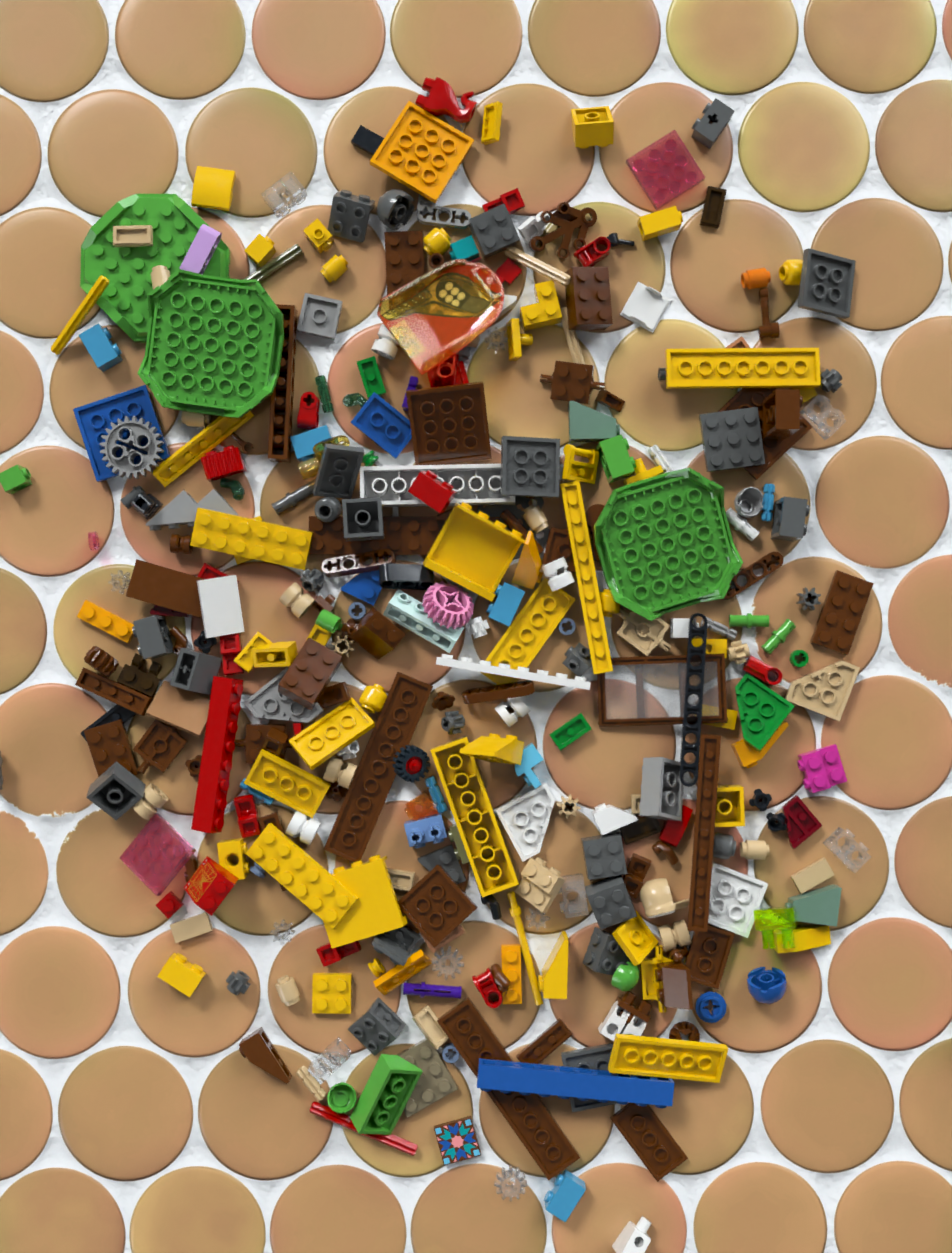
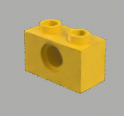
[217,838,250,880]

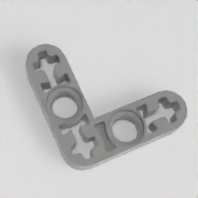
[417,194,471,229]

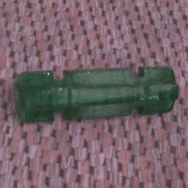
[315,375,333,413]

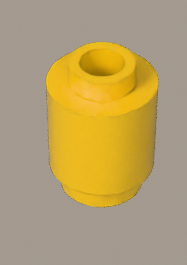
[320,254,349,283]

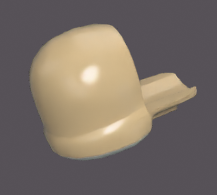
[640,878,689,918]

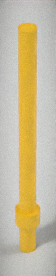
[507,891,543,1005]

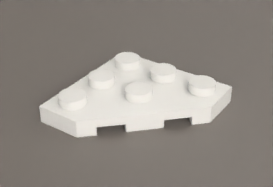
[495,783,555,862]

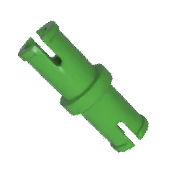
[729,613,769,629]
[761,619,796,655]

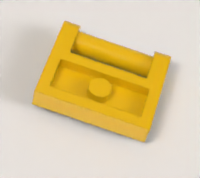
[562,444,599,484]

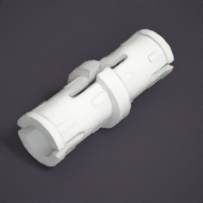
[726,507,760,541]

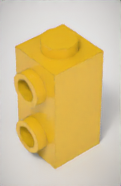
[637,206,683,241]

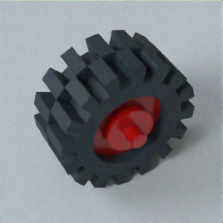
[392,745,430,783]

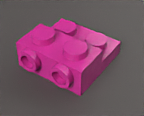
[797,744,847,793]

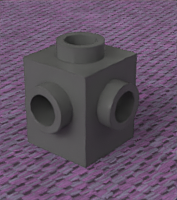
[563,642,592,677]

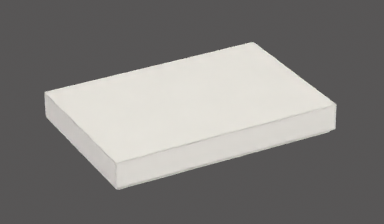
[197,575,245,638]

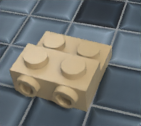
[515,857,565,913]

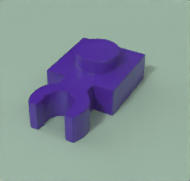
[402,376,419,411]

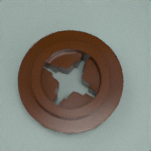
[669,1021,700,1042]

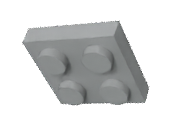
[297,293,343,340]

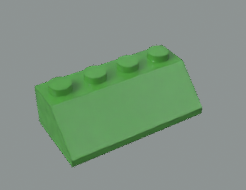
[350,1054,423,1135]

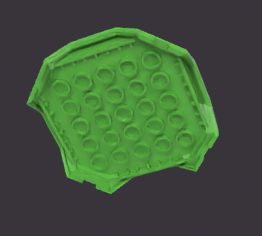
[80,194,230,343]
[137,269,284,418]
[594,468,743,621]

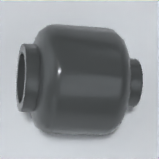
[314,496,342,523]
[713,832,736,860]

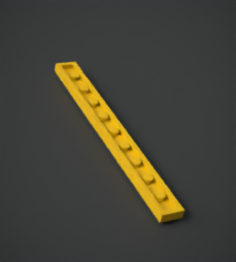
[560,481,613,674]

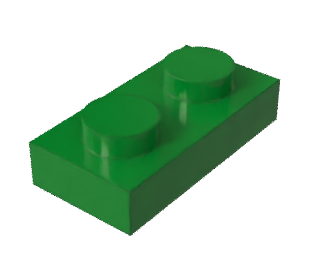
[357,356,386,399]
[549,713,592,750]

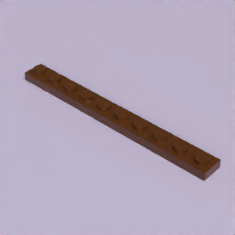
[687,734,721,932]

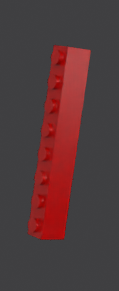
[191,676,243,834]

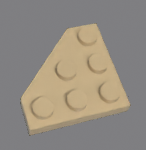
[784,661,860,721]

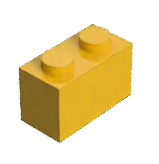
[157,953,206,998]

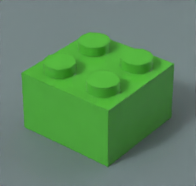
[596,434,636,484]

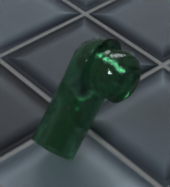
[342,393,367,407]
[220,478,245,500]

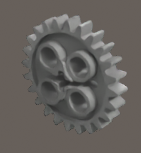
[100,416,164,479]

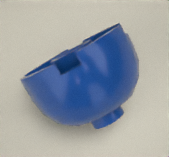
[747,967,787,1004]

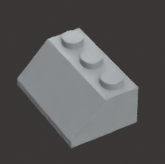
[639,757,684,821]

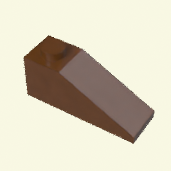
[239,1027,292,1084]

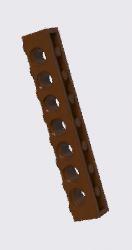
[268,304,298,463]

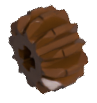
[84,646,119,677]

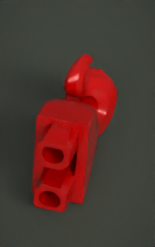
[415,77,477,123]

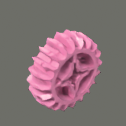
[422,581,474,629]

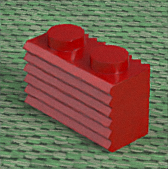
[201,445,246,482]

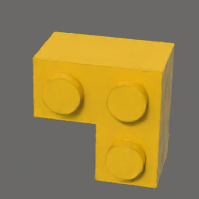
[520,280,562,331]

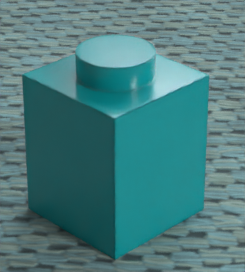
[449,235,479,263]

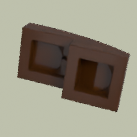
[623,853,651,899]

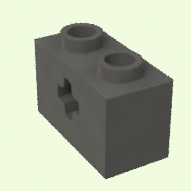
[691,98,734,149]

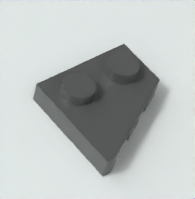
[418,844,466,884]

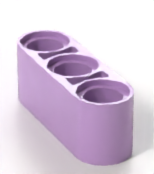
[179,224,222,275]

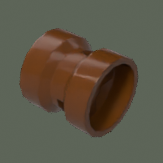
[170,534,193,554]

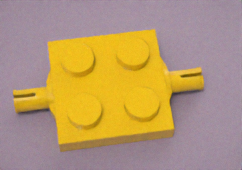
[640,945,673,1013]

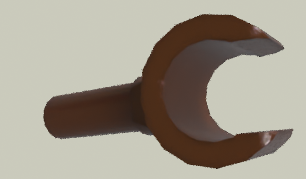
[231,432,254,454]

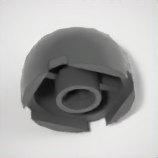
[377,189,414,230]

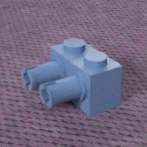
[404,813,447,849]

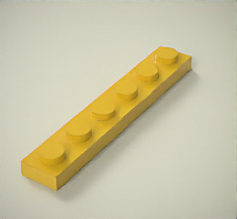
[152,411,254,487]

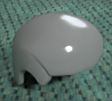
[734,487,764,518]

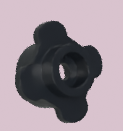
[194,631,217,653]
[749,789,772,811]
[766,812,787,832]

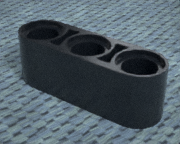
[379,563,435,590]

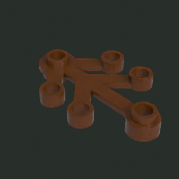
[529,202,597,259]

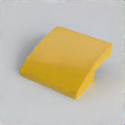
[191,166,236,211]

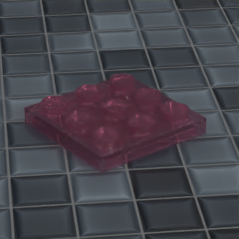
[626,130,705,210]
[120,813,196,896]

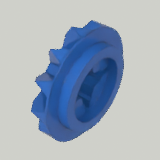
[695,991,726,1023]

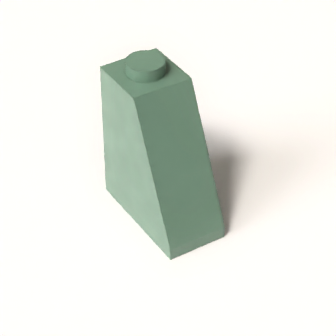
[568,401,620,442]
[784,884,842,927]

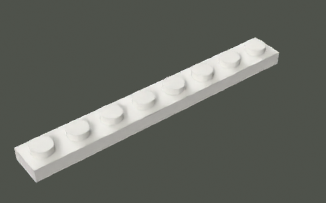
[436,654,591,690]

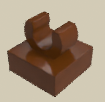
[312,594,336,613]

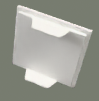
[620,282,671,333]

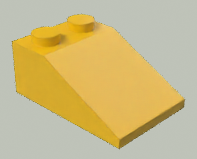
[460,733,524,765]
[538,931,568,999]

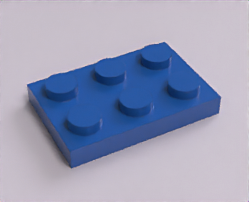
[350,392,412,459]

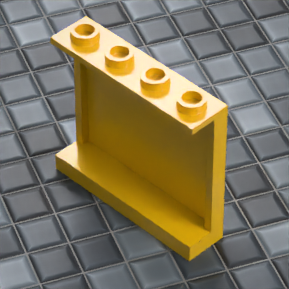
[423,502,525,602]
[323,854,408,949]

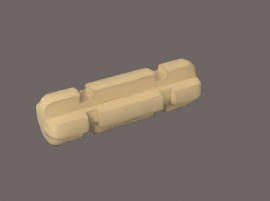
[296,1066,326,1101]

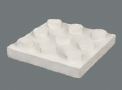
[708,862,768,938]

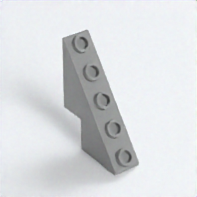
[145,489,239,531]

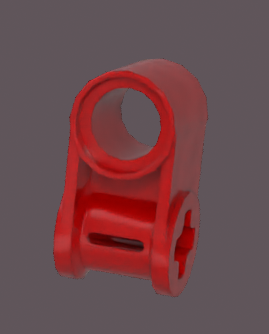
[573,237,611,267]
[437,352,459,386]
[297,392,320,430]
[472,968,502,1008]

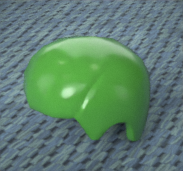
[611,961,639,991]
[327,1082,357,1114]

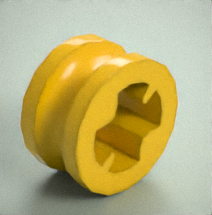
[368,958,386,978]

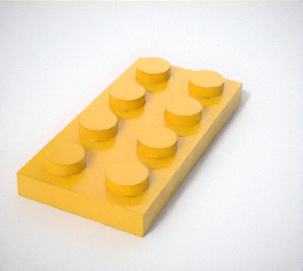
[289,698,375,770]
[244,749,331,818]

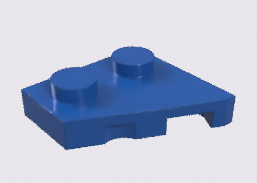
[340,570,382,606]

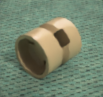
[279,582,315,618]
[323,756,358,789]
[132,783,168,820]
[658,919,691,952]

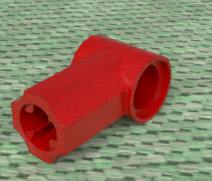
[742,655,782,685]

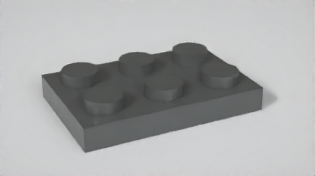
[313,443,365,499]

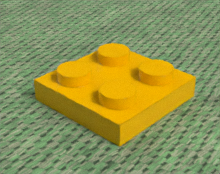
[612,911,658,966]
[312,973,352,1014]

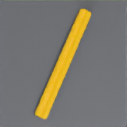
[51,275,109,355]

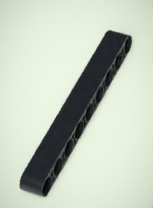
[679,613,708,787]

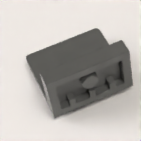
[348,997,406,1055]

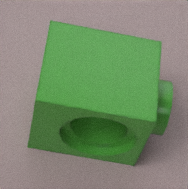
[0,465,32,494]

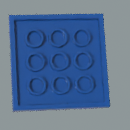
[73,385,170,482]

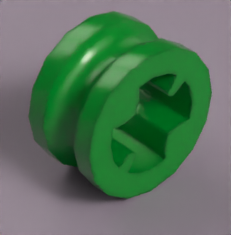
[362,450,379,466]
[789,650,809,667]

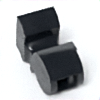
[131,492,163,520]

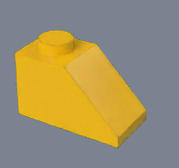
[252,641,298,668]

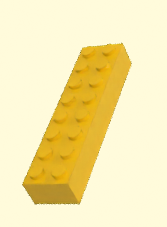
[430,736,519,897]

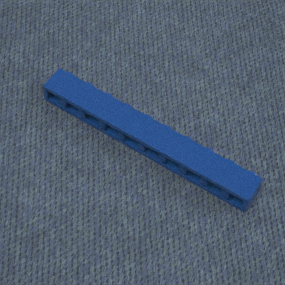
[477,1058,674,1108]

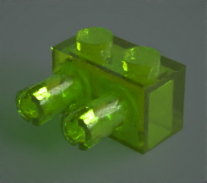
[754,906,797,949]

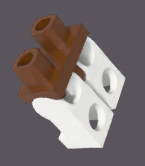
[598,991,652,1041]

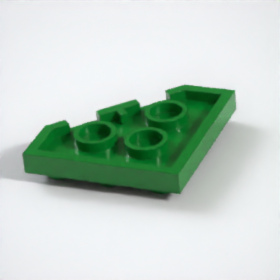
[735,673,795,752]

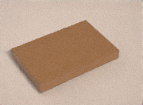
[146,680,210,738]

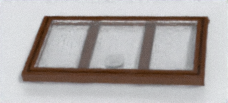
[597,653,728,727]

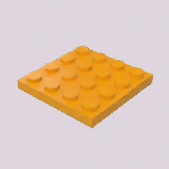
[370,101,474,204]

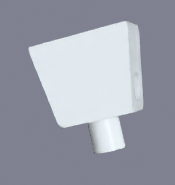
[612,1216,652,1253]

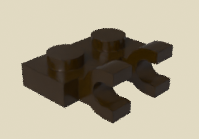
[117,653,162,698]

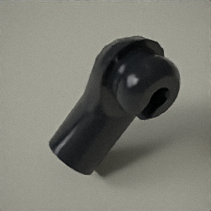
[481,894,502,920]

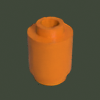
[741,267,771,290]

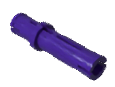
[403,982,462,999]

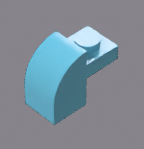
[514,743,543,789]

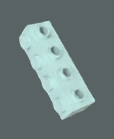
[383,589,465,653]

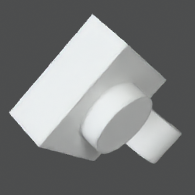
[517,211,550,245]

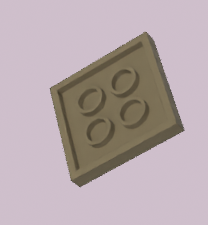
[397,1038,458,1118]

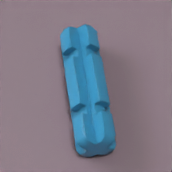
[761,484,775,521]
[425,776,448,813]
[240,778,275,805]

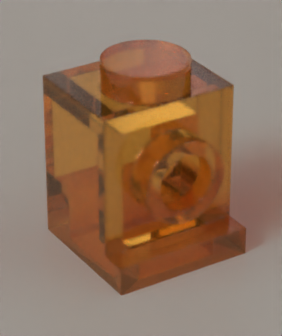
[404,791,435,821]

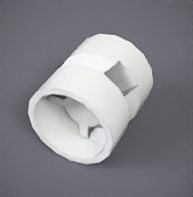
[371,324,404,360]
[541,557,575,592]
[495,697,530,728]
[285,811,321,845]

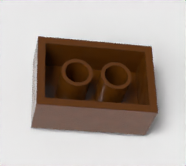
[565,267,613,330]
[763,389,803,439]
[278,638,342,711]

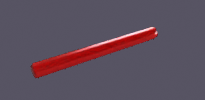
[309,1101,418,1156]

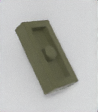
[448,823,469,864]

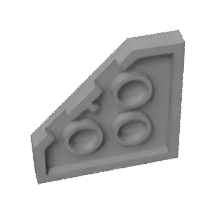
[244,666,325,723]

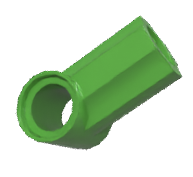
[316,609,343,634]

